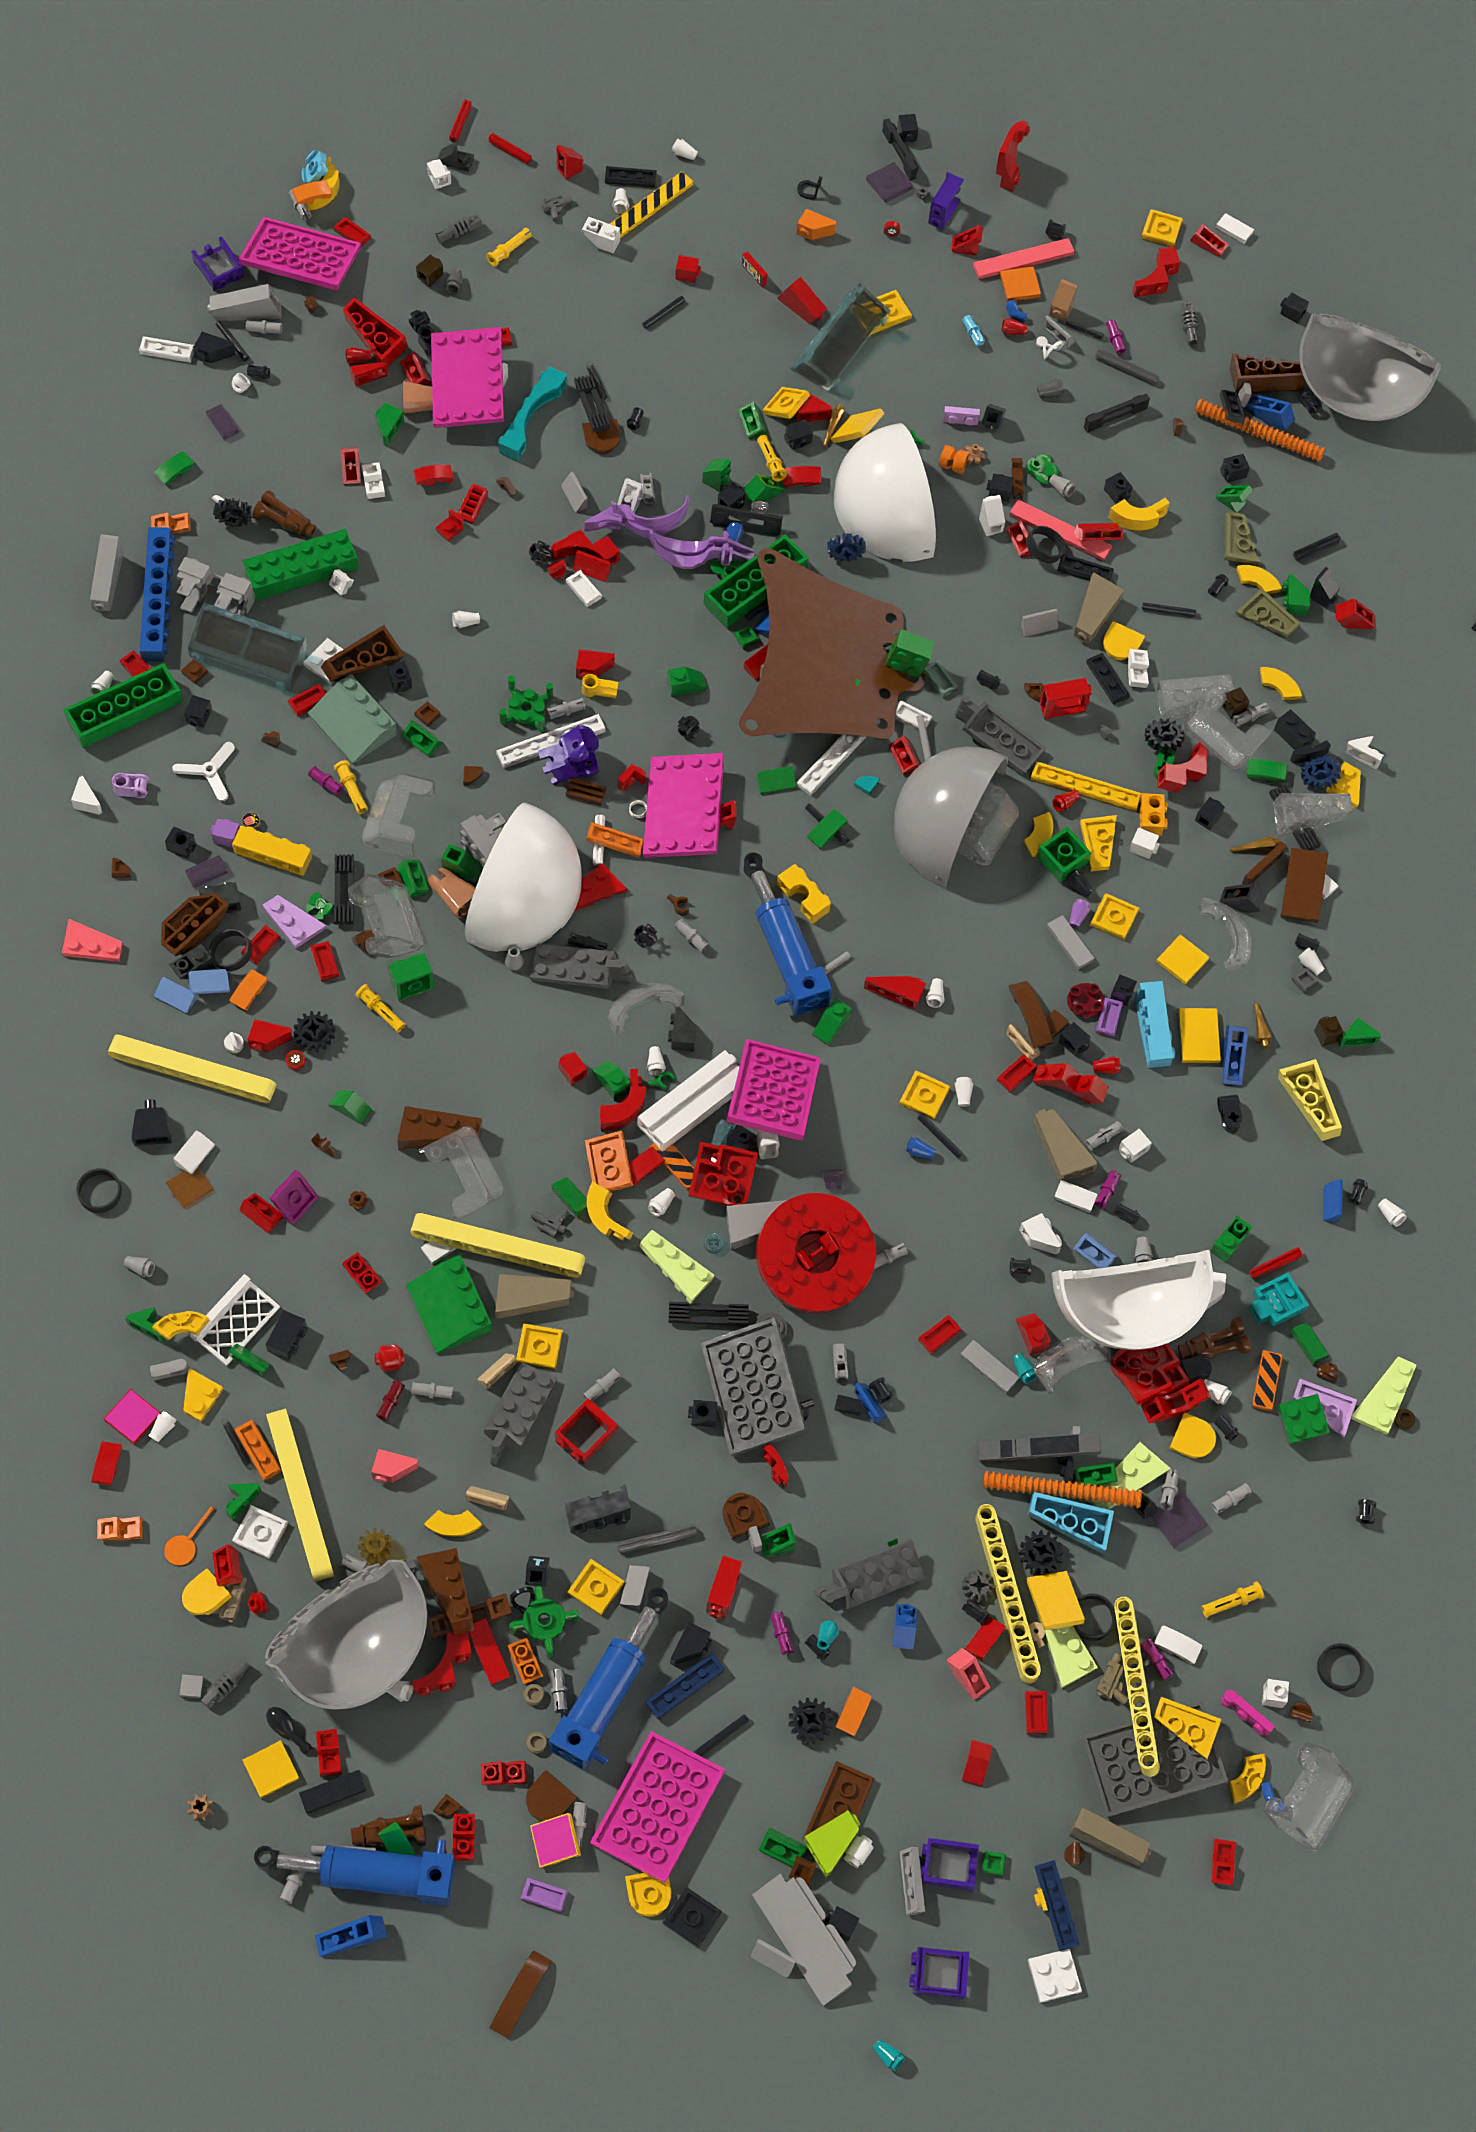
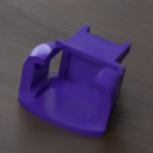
[538,725,600,785]

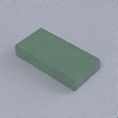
[923,660,958,698]

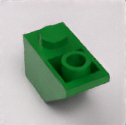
[702,458,732,492]
[1282,574,1310,616]
[441,844,483,883]
[1210,1215,1253,1263]

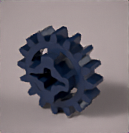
[827,533,866,562]
[1301,755,1342,791]

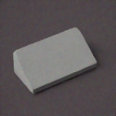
[1043,316,1076,348]
[562,472,588,513]
[1021,609,1059,637]
[620,1565,650,1610]
[751,1939,796,1978]

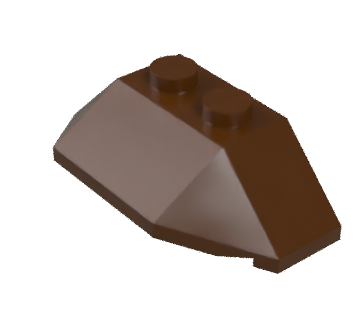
[161,893,229,956]

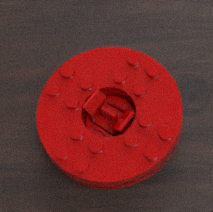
[756,1193,876,1313]

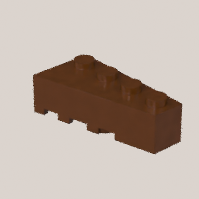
[1229,353,1306,393]
[321,625,405,682]
[397,1106,483,1150]
[416,1548,474,1635]

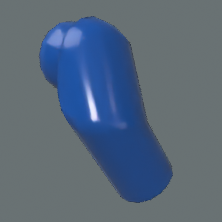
[1006,300,1027,322]
[1261,1782,1284,1813]

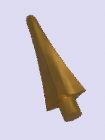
[824,404,844,447]
[1230,835,1281,852]
[1254,1002,1272,1049]

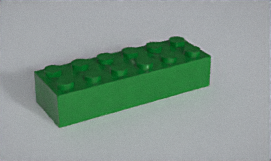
[242,529,359,601]
[703,535,809,628]
[63,663,183,749]

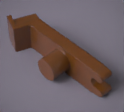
[1011,458,1024,499]

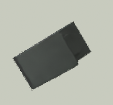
[437,142,474,172]

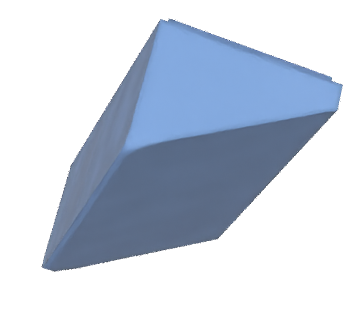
[187,969,230,994]
[154,977,197,1014]
[1073,1232,1118,1268]

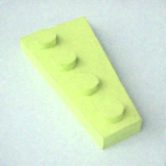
[639,1230,715,1304]
[1351,1357,1416,1435]
[1088,1442,1171,1510]
[1039,1617,1098,1689]

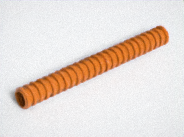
[1195,398,1325,462]
[983,1471,1142,1508]

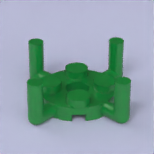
[499,675,553,732]
[509,1586,579,1659]

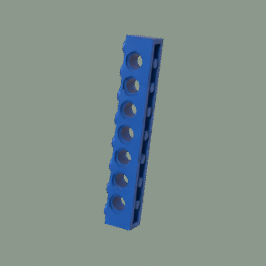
[140,527,175,661]

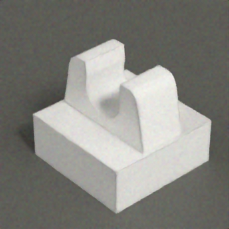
[329,569,354,595]

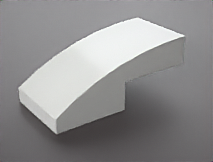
[362,462,385,499]
[1128,649,1149,688]
[1154,1626,1202,1664]

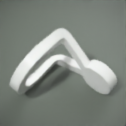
[1036,336,1064,359]

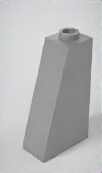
[208,284,281,321]
[90,534,123,611]
[726,1200,787,1250]

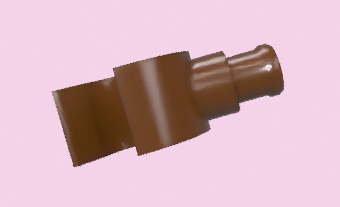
[667,894,689,916]
[311,1133,337,1156]

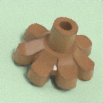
[964,444,985,464]

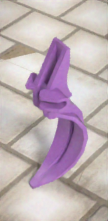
[584,495,689,538]
[649,530,754,569]

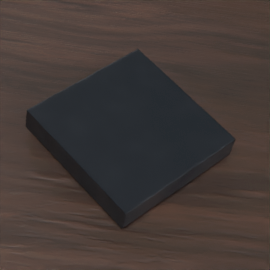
[663,1887,722,1948]

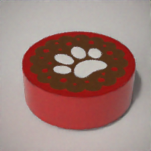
[883,221,901,237]
[286,1050,305,1070]

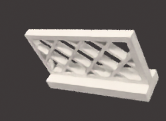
[190,1274,280,1366]

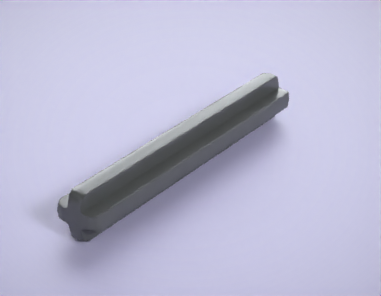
[1095,349,1159,385]
[617,1524,697,1554]

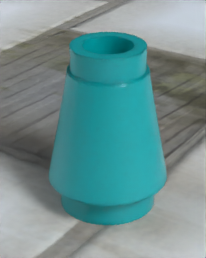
[1012,1353,1038,1383]
[817,1620,839,1650]
[872,2039,905,2071]

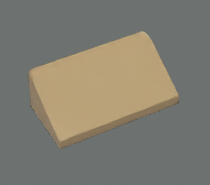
[1006,1024,1040,1061]
[477,1353,516,1390]
[466,1486,510,1511]

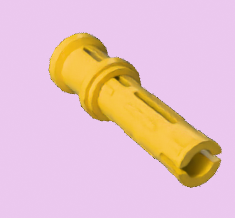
[486,228,532,267]
[757,435,787,481]
[334,760,369,814]
[355,984,406,1033]
[1201,1581,1264,1618]

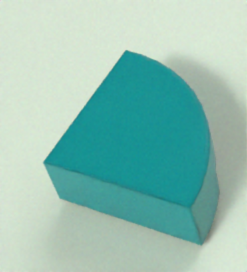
[854,776,880,795]

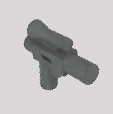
[542,195,574,222]
[531,1209,570,1238]

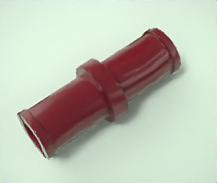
[376,1380,405,1421]

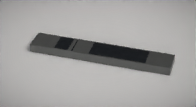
[979,1432,1101,1463]

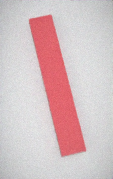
[973,238,1075,279]
[1009,500,1112,562]

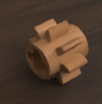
[187,1794,214,1821]

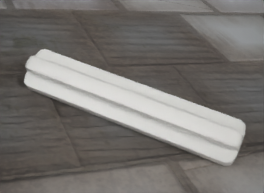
[593,815,605,866]

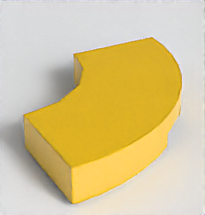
[1236,565,1282,594]
[1260,667,1302,700]
[1023,812,1053,858]
[152,1311,210,1340]
[424,1510,482,1537]
[1228,1753,1266,1804]

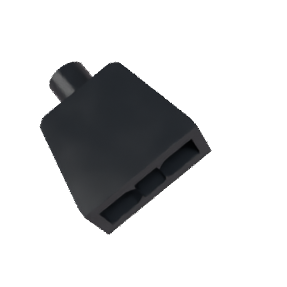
[132,1099,172,1146]

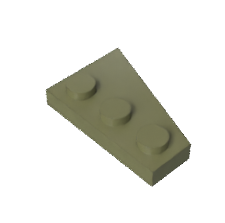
[1224,511,1260,566]
[1236,589,1300,637]

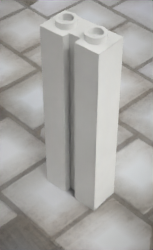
[637,1050,739,1152]

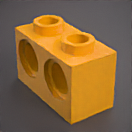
[1140,793,1168,836]

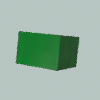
[1339,1017,1381,1047]
[329,1090,372,1125]
[760,1523,796,1557]

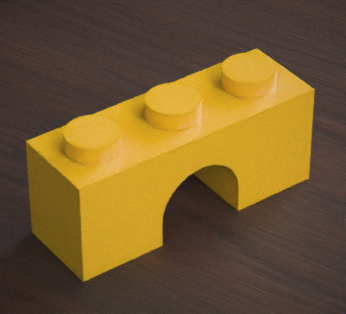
[777,864,831,924]

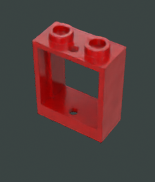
[1039,678,1092,719]
[555,1398,618,1465]
[706,1555,742,1619]

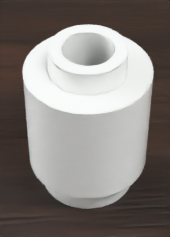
[844,1835,874,1868]

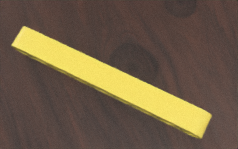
[107,1035,277,1103]
[410,1213,586,1278]
[266,1408,334,1583]
[975,1504,1041,1684]
[1114,1597,1160,1777]

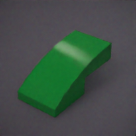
[154,451,196,486]
[1247,759,1288,782]
[807,808,848,849]

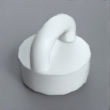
[232,373,251,393]
[224,1032,244,1053]

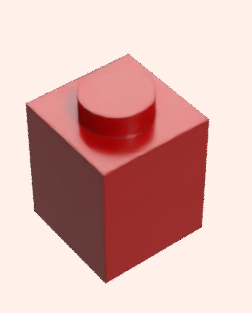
[675,255,702,283]
[558,1051,587,1086]

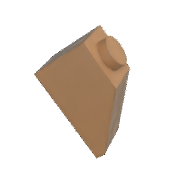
[1049,279,1077,322]

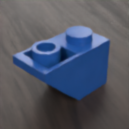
[892,1604,917,1649]

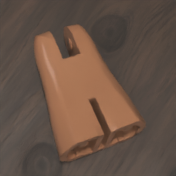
[403,381,433,414]
[428,867,476,919]

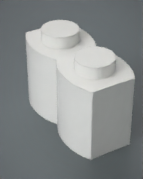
[756,1130,780,1160]

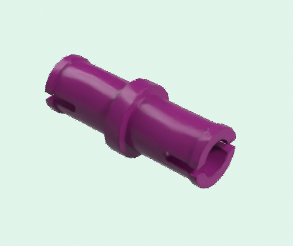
[1106,319,1126,355]
[308,766,344,796]
[1094,1170,1121,1209]
[770,1611,794,1655]
[1140,1638,1174,1680]

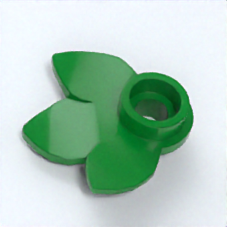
[1026,454,1060,485]
[710,560,745,579]

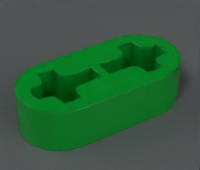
[1153,749,1175,779]

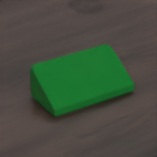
[738,402,768,439]
[401,721,443,757]
[756,766,796,794]
[397,860,430,898]
[552,1177,587,1217]
[1290,1323,1329,1365]
[229,1344,270,1376]
[1074,1462,1118,1486]
[378,1821,417,1856]
[759,1828,807,1867]

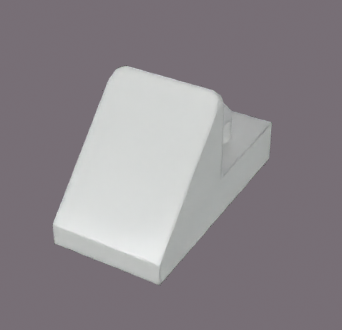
[617,478,643,513]
[1344,736,1384,770]

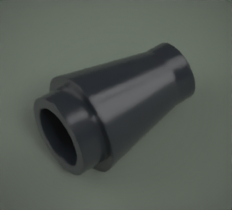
[1067,869,1094,898]

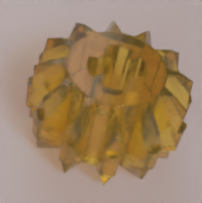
[358,1528,393,1564]

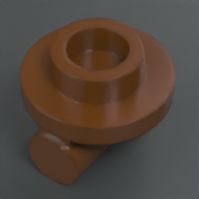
[1316,1362,1340,1383]
[1290,1702,1313,1723]
[1064,1842,1085,1866]

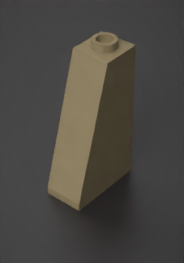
[1074,573,1124,645]
[1033,1109,1097,1183]
[495,1274,575,1319]
[1069,1808,1151,1867]

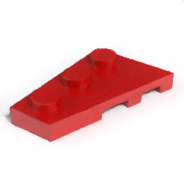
[574,863,627,911]

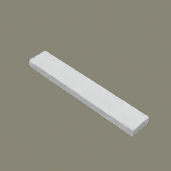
[496,714,606,769]
[797,719,880,796]

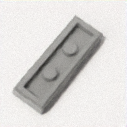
[1047,915,1095,970]
[960,1340,1019,1394]
[900,1847,925,1916]

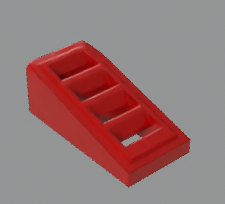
[1190,224,1229,257]
[350,362,388,387]
[458,484,488,524]

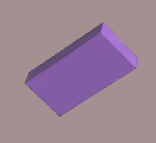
[1095,997,1123,1038]
[521,1878,568,1913]

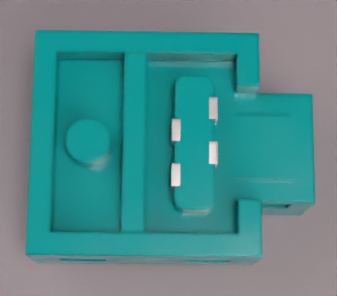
[1248,1272,1309,1327]

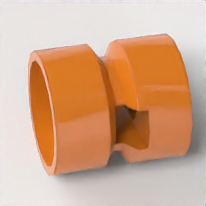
[938,445,969,474]

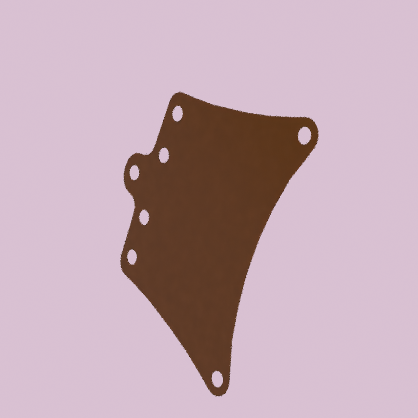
[739,548,925,739]

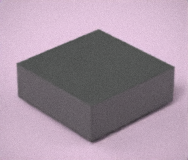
[1291,967,1319,994]

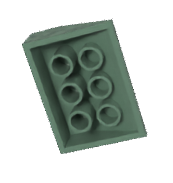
[308,674,397,764]

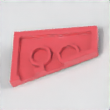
[62,919,123,962]

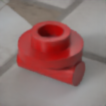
[547,560,566,579]
[248,1591,270,1614]

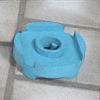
[302,150,328,183]

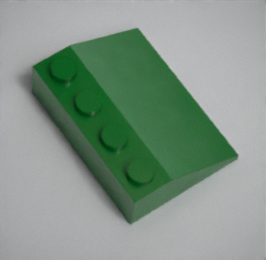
[406,1255,492,1354]

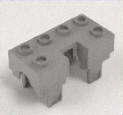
[177,557,254,627]
[459,813,507,868]

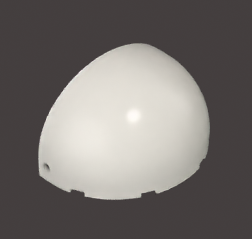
[834,423,936,562]
[465,803,582,952]
[1051,1250,1213,1350]

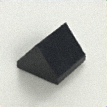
[1132,1491,1158,1519]

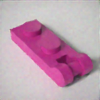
[1221,1690,1275,1737]

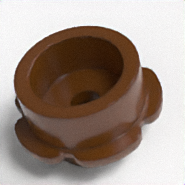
[304,295,318,312]
[348,1191,368,1210]

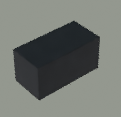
[834,1394,862,1416]

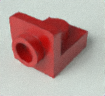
[436,509,464,542]
[618,764,646,791]

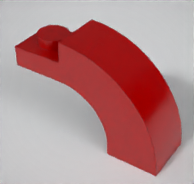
[1140,1379,1211,1423]

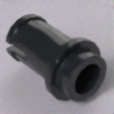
[247,364,270,380]
[627,407,644,430]
[1208,574,1229,597]
[976,669,1001,689]
[1295,933,1320,952]
[1349,1179,1368,1205]
[1114,1203,1141,1224]
[1214,1415,1239,1441]
[962,1599,990,1623]
[804,1634,831,1661]

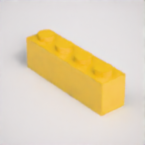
[232,826,312,876]

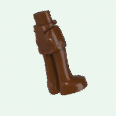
[252,490,316,537]
[1178,1317,1251,1360]
[351,1805,426,1847]

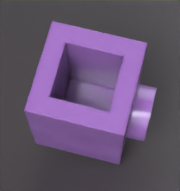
[210,818,240,848]

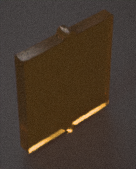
[166,1167,213,1208]

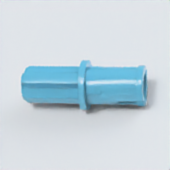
[962,315,985,346]

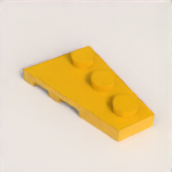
[1080,815,1117,872]
[1154,1697,1221,1760]

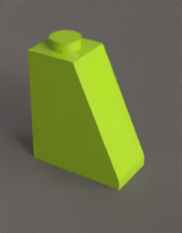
[804,1811,860,1877]

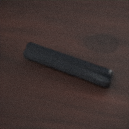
[1293,533,1341,561]

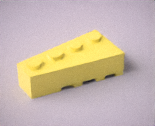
[1278,1059,1342,1141]

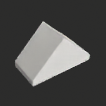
[71,776,102,815]

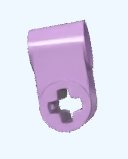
[112,773,149,798]

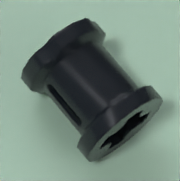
[1045,219,1066,239]
[1299,390,1322,414]
[1010,1257,1032,1276]
[869,1377,894,1404]
[1356,1499,1377,1524]

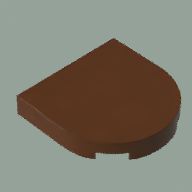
[582,419,620,454]
[722,1493,770,1540]
[526,1770,577,1821]

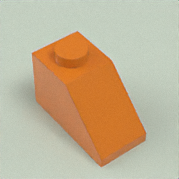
[796,209,837,240]

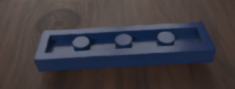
[645,1653,725,1720]
[1034,1860,1080,1951]

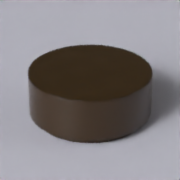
[1394,1409,1415,1430]

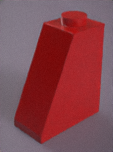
[777,277,827,324]

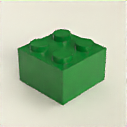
[885,629,935,678]
[1036,827,1092,883]
[388,953,434,1001]
[1277,1394,1330,1445]

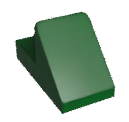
[1215,485,1253,513]
[125,1307,165,1343]
[225,1483,262,1521]

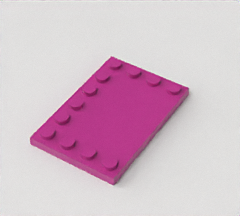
[239,217,361,291]
[431,327,504,428]
[643,753,725,858]
[726,1039,821,1141]
[590,1731,725,1884]

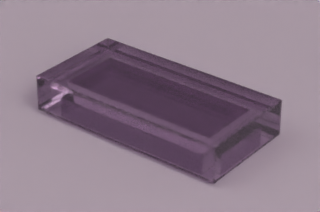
[206,404,239,440]
[185,855,228,888]

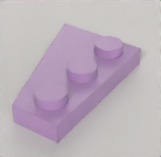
[262,895,327,949]
[1293,1379,1357,1438]

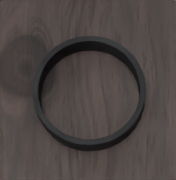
[1026,526,1066,564]
[209,929,253,972]
[76,1168,122,1213]
[1073,1593,1116,1641]
[1317,1643,1365,1691]

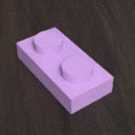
[943,406,980,425]

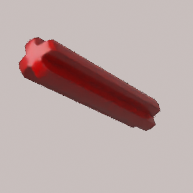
[449,99,472,142]
[488,133,532,164]
[1249,1247,1303,1280]

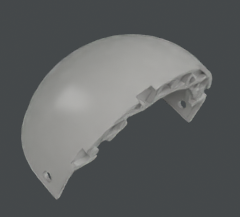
[1299,313,1441,421]
[894,746,1008,888]
[265,1560,427,1709]

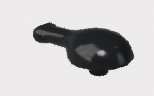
[266,1707,311,1754]

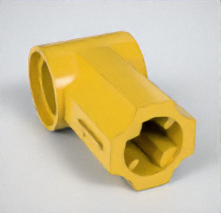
[582,674,619,698]

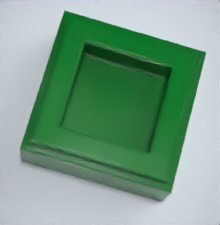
[734,625,759,649]
[982,1851,1006,1876]

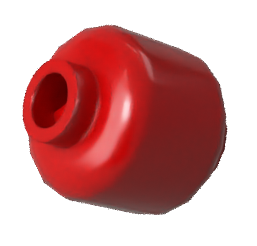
[374,1344,405,1372]

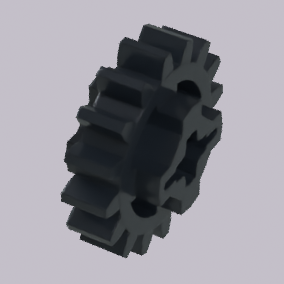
[213,498,253,527]
[1145,718,1185,753]
[293,1011,336,1052]
[1019,1530,1064,1575]
[788,1697,834,1744]

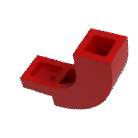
[600,1069,646,1131]

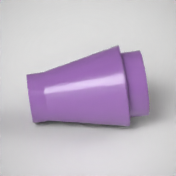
[1069,899,1090,928]

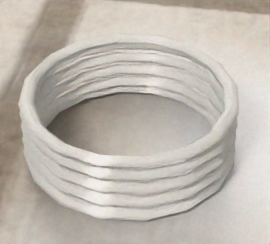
[629,800,647,819]

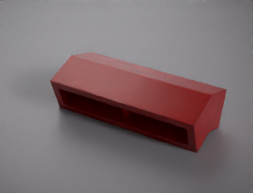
[1074,523,1123,541]

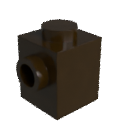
[416,254,444,287]
[1221,687,1250,719]
[1314,1016,1344,1047]

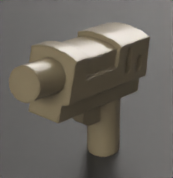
[211,1577,247,1623]
[1096,1653,1129,1705]

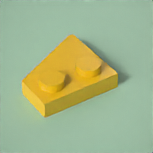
[1326,762,1361,809]
[183,1369,223,1422]

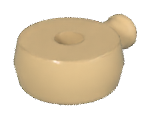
[1028,1622,1045,1648]

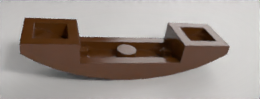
[1009,981,1053,1049]
[427,1593,512,1639]
[489,1950,552,2039]

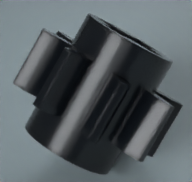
[409,310,430,331]
[529,540,551,565]
[678,716,700,738]
[634,924,657,948]

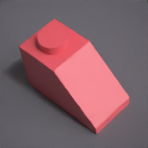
[371,1449,419,1484]
[947,1648,991,1700]

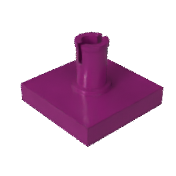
[269,1170,319,1225]

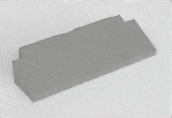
[752,1874,856,2006]

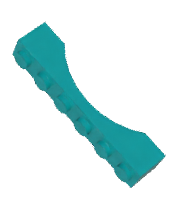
[498,366,567,462]

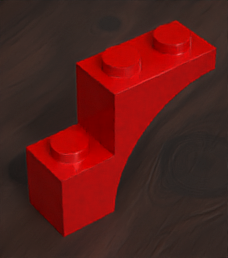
[1132,246,1180,297]
[551,529,620,566]
[1157,741,1209,793]
[1033,1063,1109,1104]
[412,1632,472,1696]

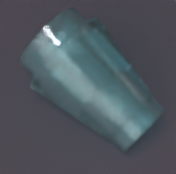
[711,1119,734,1146]

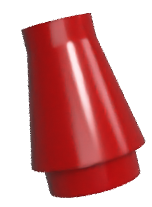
[1001,318,1028,335]
[345,347,371,364]
[1052,790,1080,812]
[1093,1056,1121,1075]

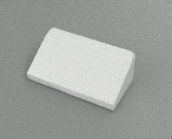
[174,1130,215,1175]

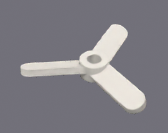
[172,742,234,801]

